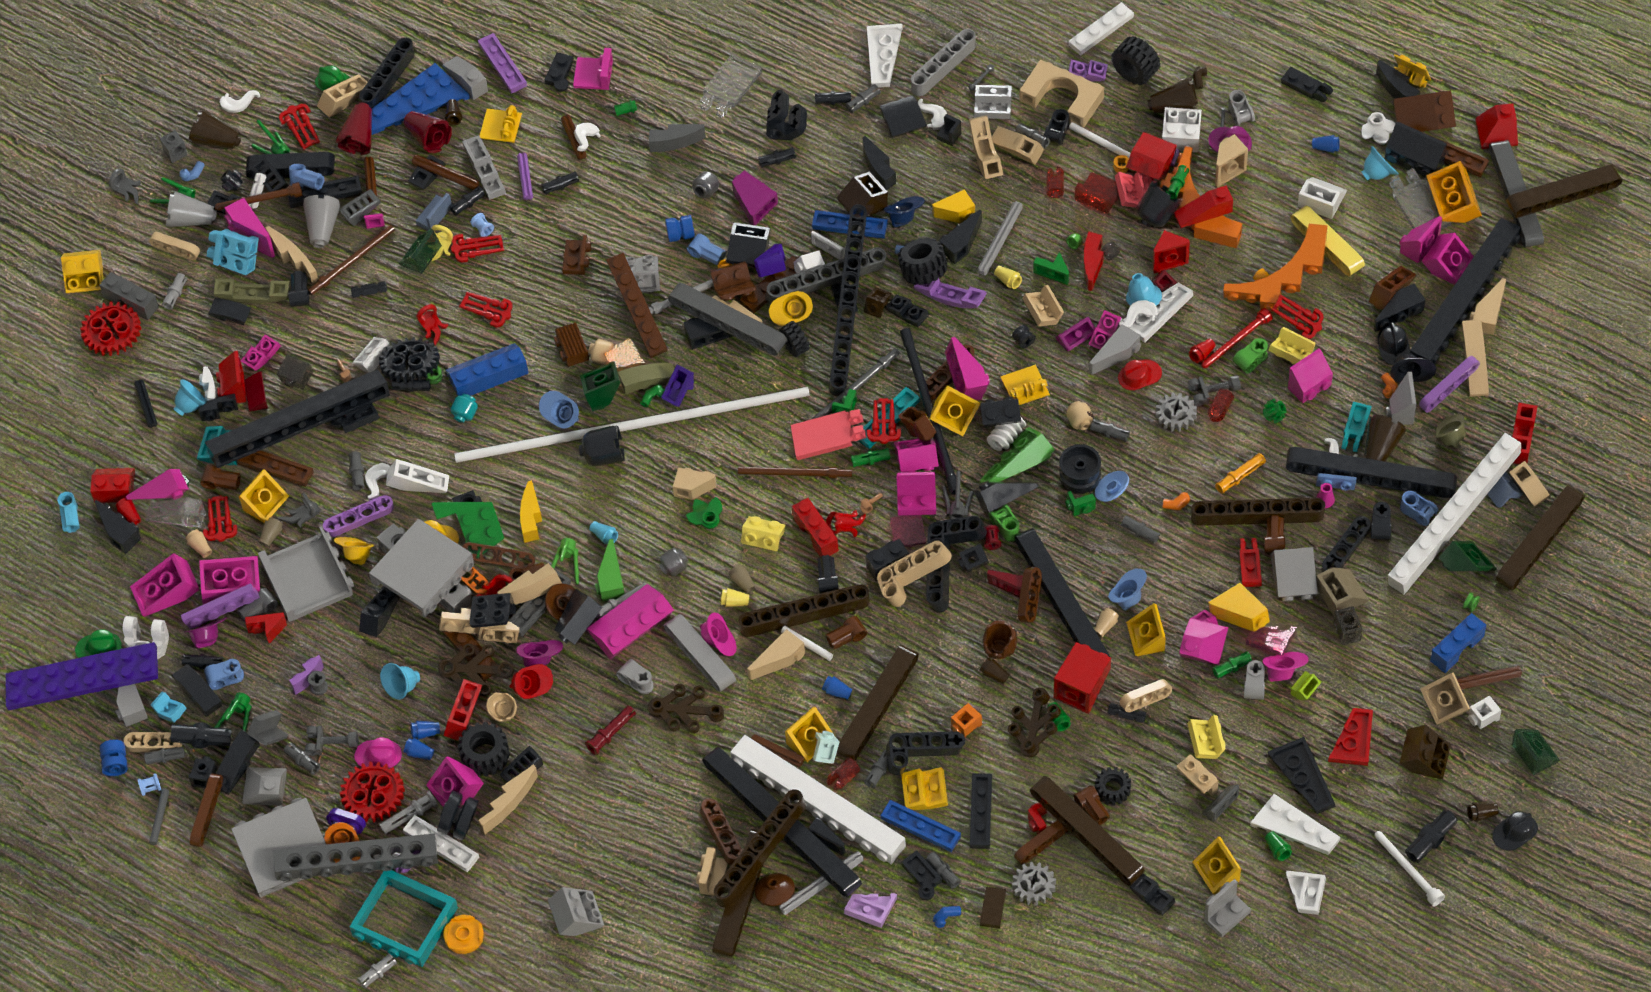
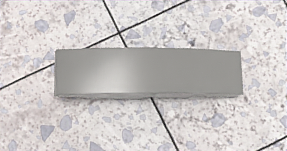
[462,135,506,200]

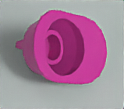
[700,612,737,656]
[1262,652,1309,682]
[354,737,402,768]

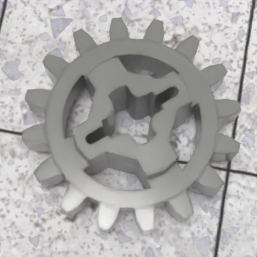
[1156,393,1197,432]
[1012,862,1056,906]

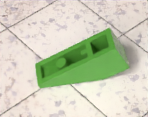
[595,539,625,602]

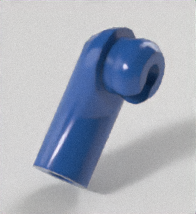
[933,906,961,928]

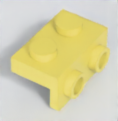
[1268,327,1315,365]
[741,516,786,551]
[1187,715,1225,759]

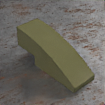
[618,363,674,394]

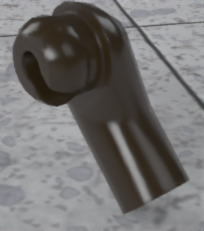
[1193,66,1207,90]

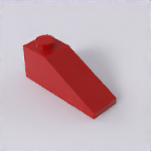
[1174,185,1233,228]
[443,679,482,741]

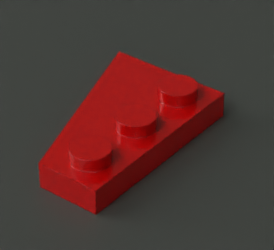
[1328,708,1373,766]

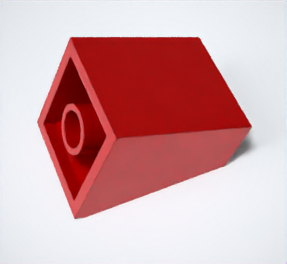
[1053,642,1111,714]

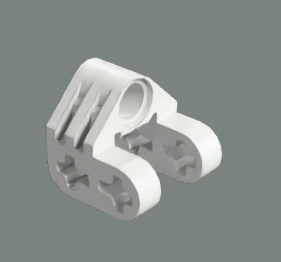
[123,616,169,659]

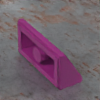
[1055,317,1095,352]

